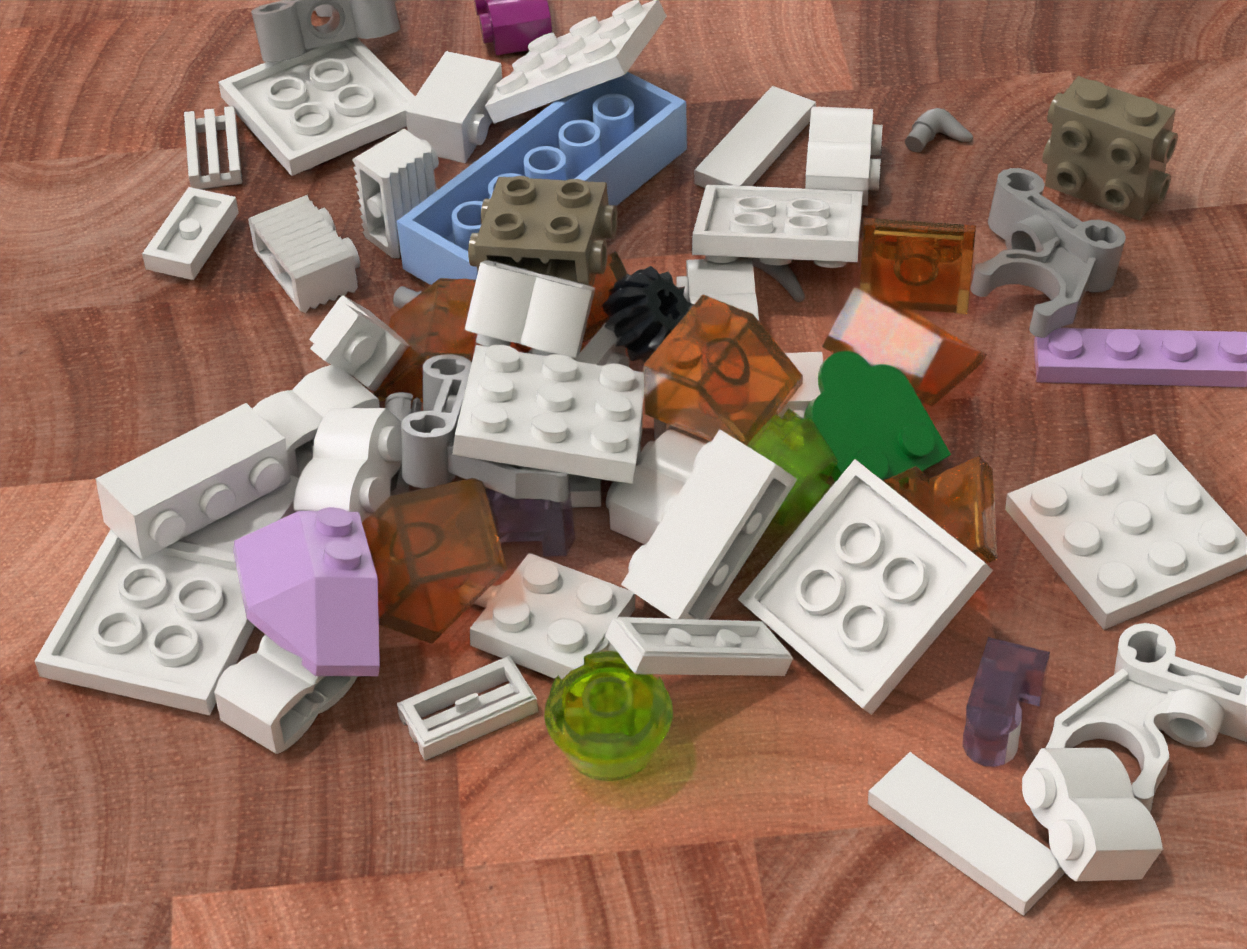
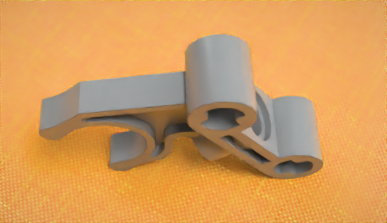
[251,0,400,62]
[970,168,1126,338]
[401,354,569,502]

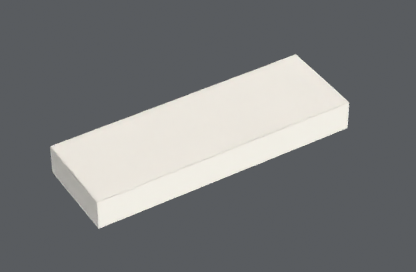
[694,86,816,188]
[605,617,793,676]
[868,752,1064,916]

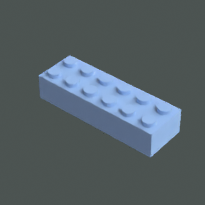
[397,72,687,308]

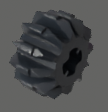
[601,266,698,367]

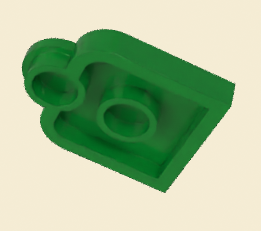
[804,351,951,488]

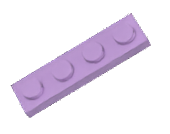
[1034,328,1247,387]

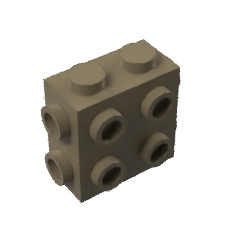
[1042,76,1178,221]
[468,176,618,287]

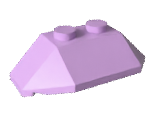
[233,507,380,676]

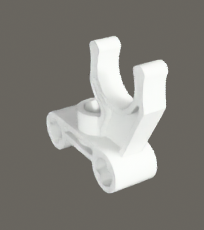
[1046,623,1247,812]

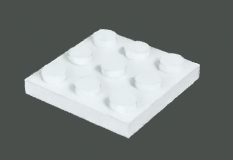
[485,0,667,124]
[219,38,415,176]
[692,185,863,268]
[452,345,646,484]
[1005,434,1247,630]
[738,459,993,715]
[35,529,255,715]

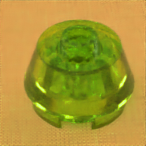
[747,408,838,526]
[544,651,673,781]

